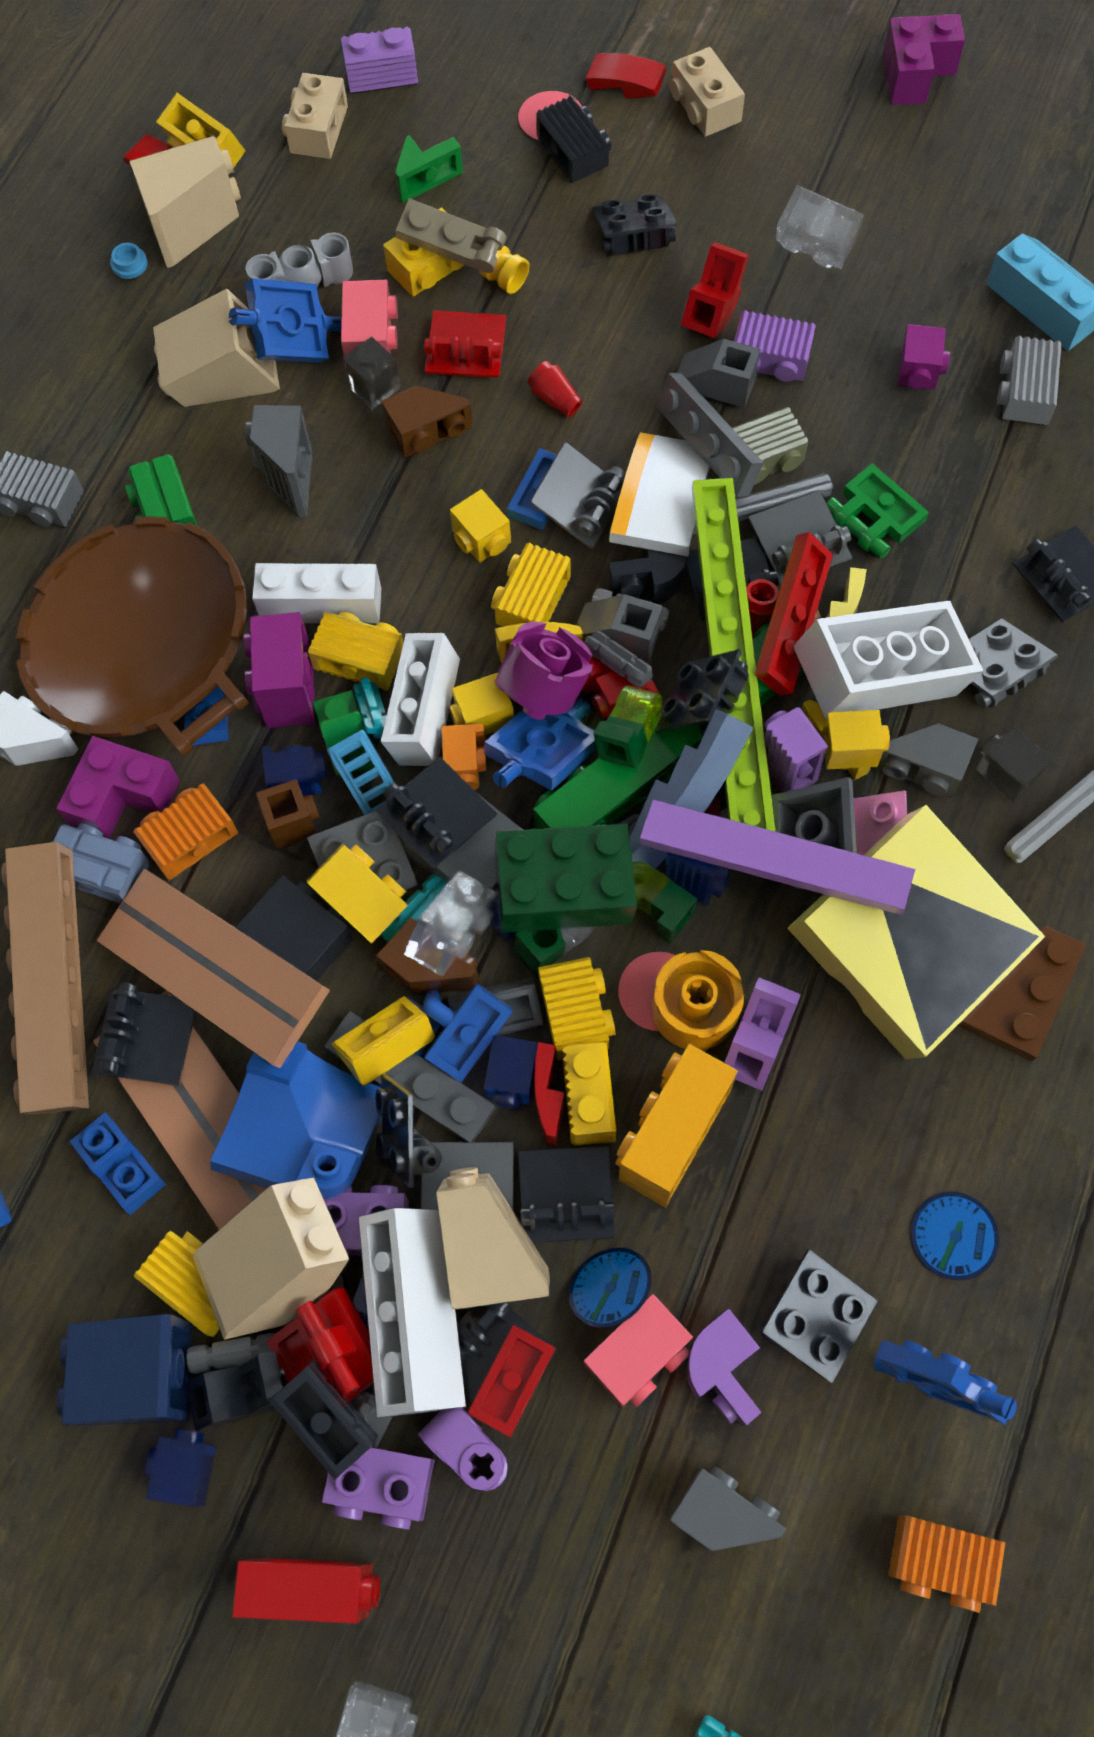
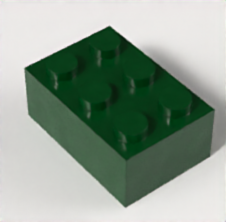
[494,824,637,933]

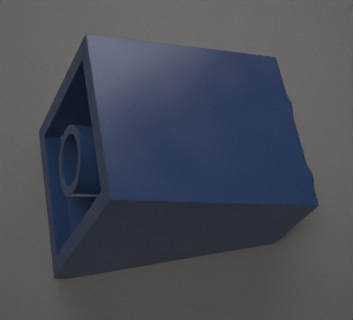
[57,1314,193,1426]

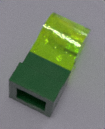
[593,686,662,768]
[632,861,697,944]

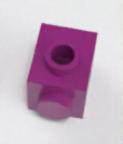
[897,324,950,390]

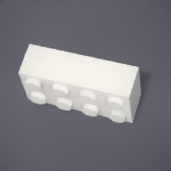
[793,601,984,719]

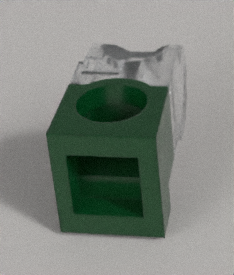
[513,927,597,979]

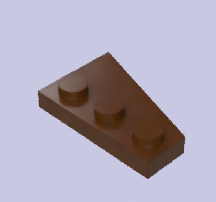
[958,926,1086,1062]

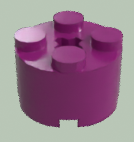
[495,622,593,720]

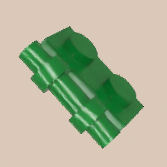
[826,463,929,559]

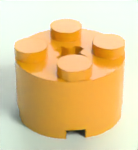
[651,950,744,1052]

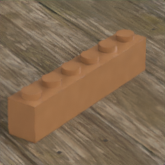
[1,842,89,1115]

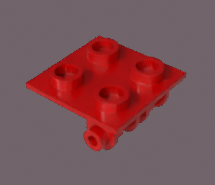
[424,310,507,378]

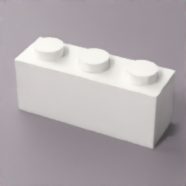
[252,563,382,623]
[381,633,460,766]

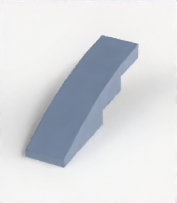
[630,709,753,871]

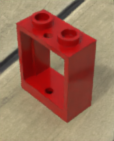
[233,1557,380,1623]

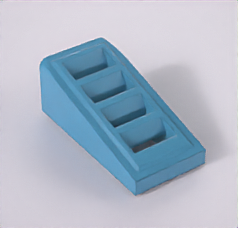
[327,730,395,815]

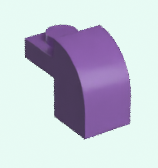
[725,978,801,1090]
[686,1309,761,1427]

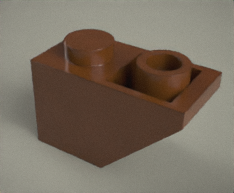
[381,386,473,458]
[376,917,480,995]

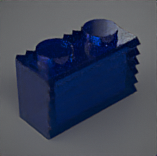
[663,852,731,907]

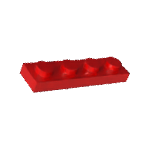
[754,532,833,696]

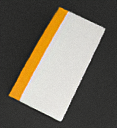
[609,432,710,556]

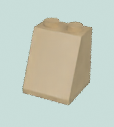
[130,136,241,268]
[153,289,280,407]
[436,1167,550,1310]
[193,1178,349,1340]

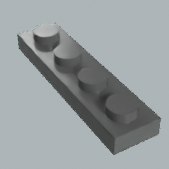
[656,373,764,497]
[324,1011,496,1142]

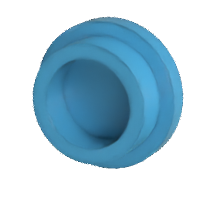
[110,243,148,279]

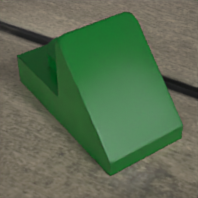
[395,135,463,203]
[313,690,375,779]

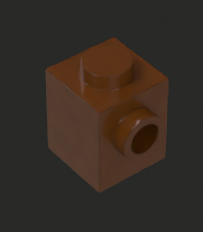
[256,779,320,849]

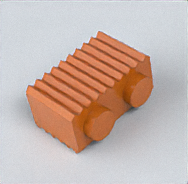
[133,784,238,881]
[888,1515,1005,1613]

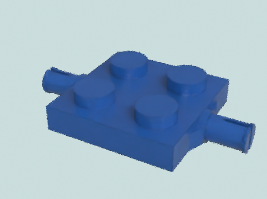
[229,278,342,363]
[484,699,597,790]
[873,1340,1017,1425]

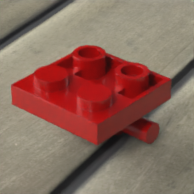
[266,1287,374,1401]

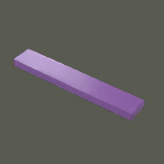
[640,800,915,915]

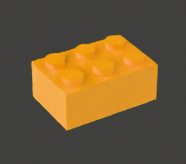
[615,1044,738,1208]

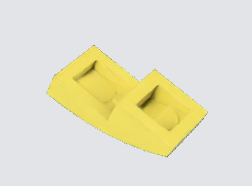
[826,567,867,618]

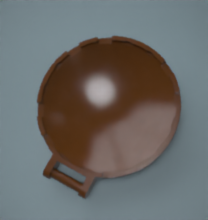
[16,517,249,757]

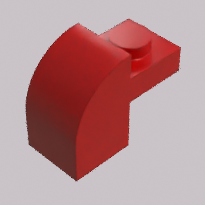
[681,242,749,338]

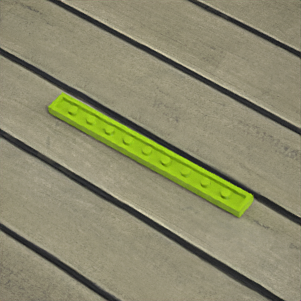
[692,478,776,832]

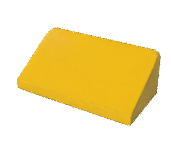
[332,996,435,1086]

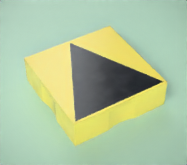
[788,805,1045,1059]

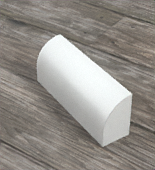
[359,1208,466,1417]

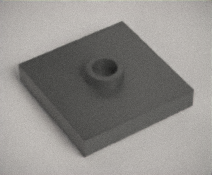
[421,1142,514,1210]

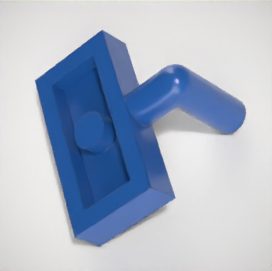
[423,983,513,1083]

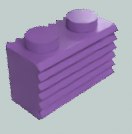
[341,26,418,93]
[734,310,816,382]
[764,707,829,792]

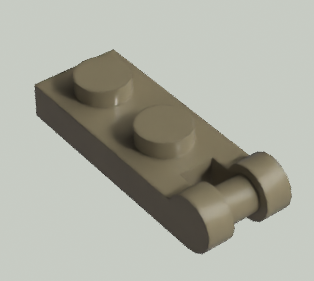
[396,198,507,273]

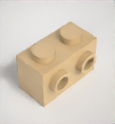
[669,47,745,137]
[282,73,348,159]

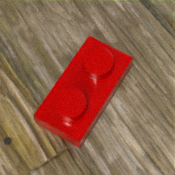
[468,1325,556,1438]

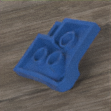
[210,1042,382,1200]

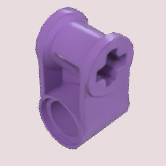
[418,1407,508,1491]

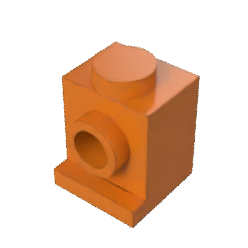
[442,724,487,790]

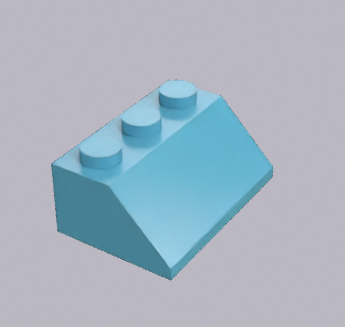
[986,233,1094,351]

